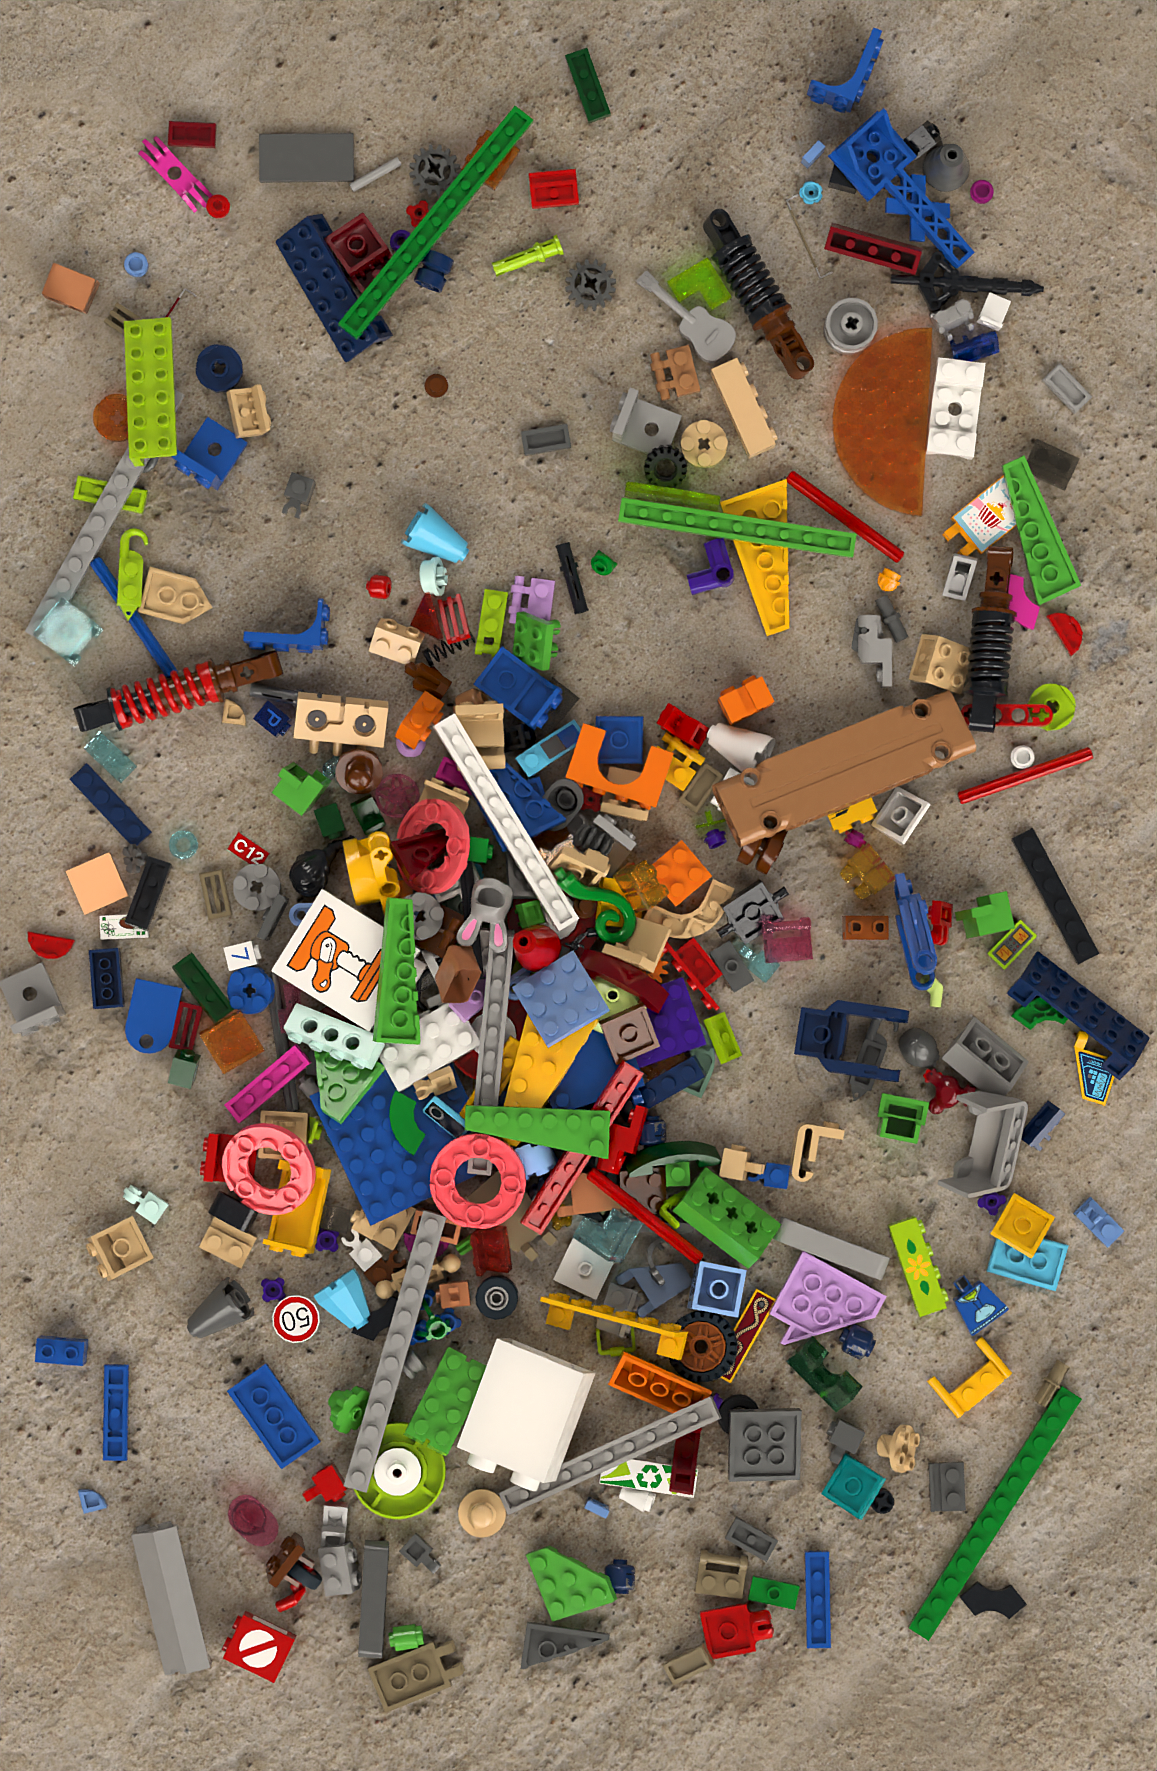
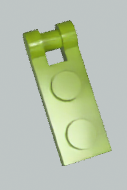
[475,589,508,657]

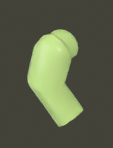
[920,975,943,1008]

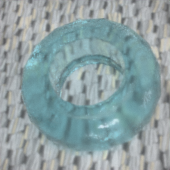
[169,830,198,860]

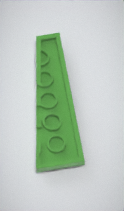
[1001,456,1082,605]

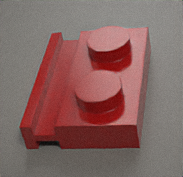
[529,169,579,209]

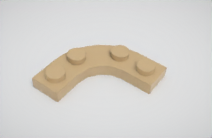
[643,879,735,939]

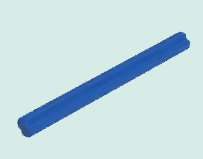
[90,557,178,678]

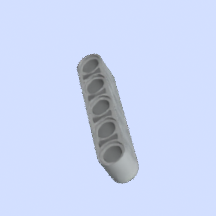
[773,1217,890,1280]

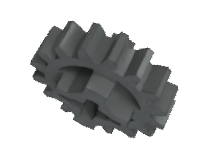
[409,145,460,197]
[565,259,616,311]

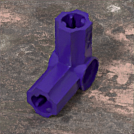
[687,538,734,595]

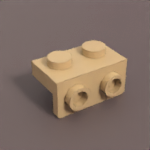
[226,384,271,438]
[369,618,425,665]

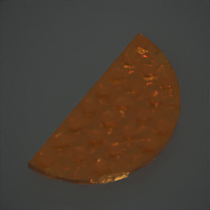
[832,327,932,517]

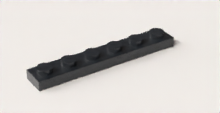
[1011,828,1099,965]

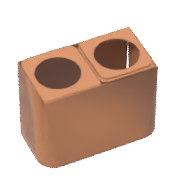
[42,263,100,314]
[435,945,481,1003]

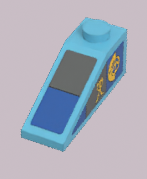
[515,720,581,779]

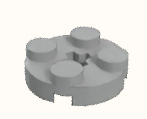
[233,864,281,911]
[404,892,444,940]

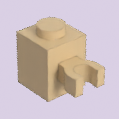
[719,1144,765,1181]

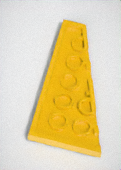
[496,1014,600,1147]

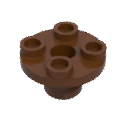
[335,749,383,794]

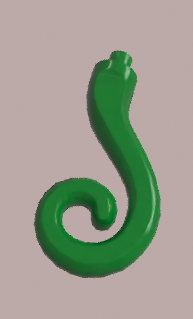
[554,867,636,944]

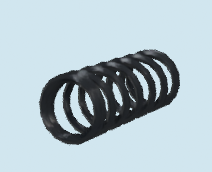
[422,630,476,667]

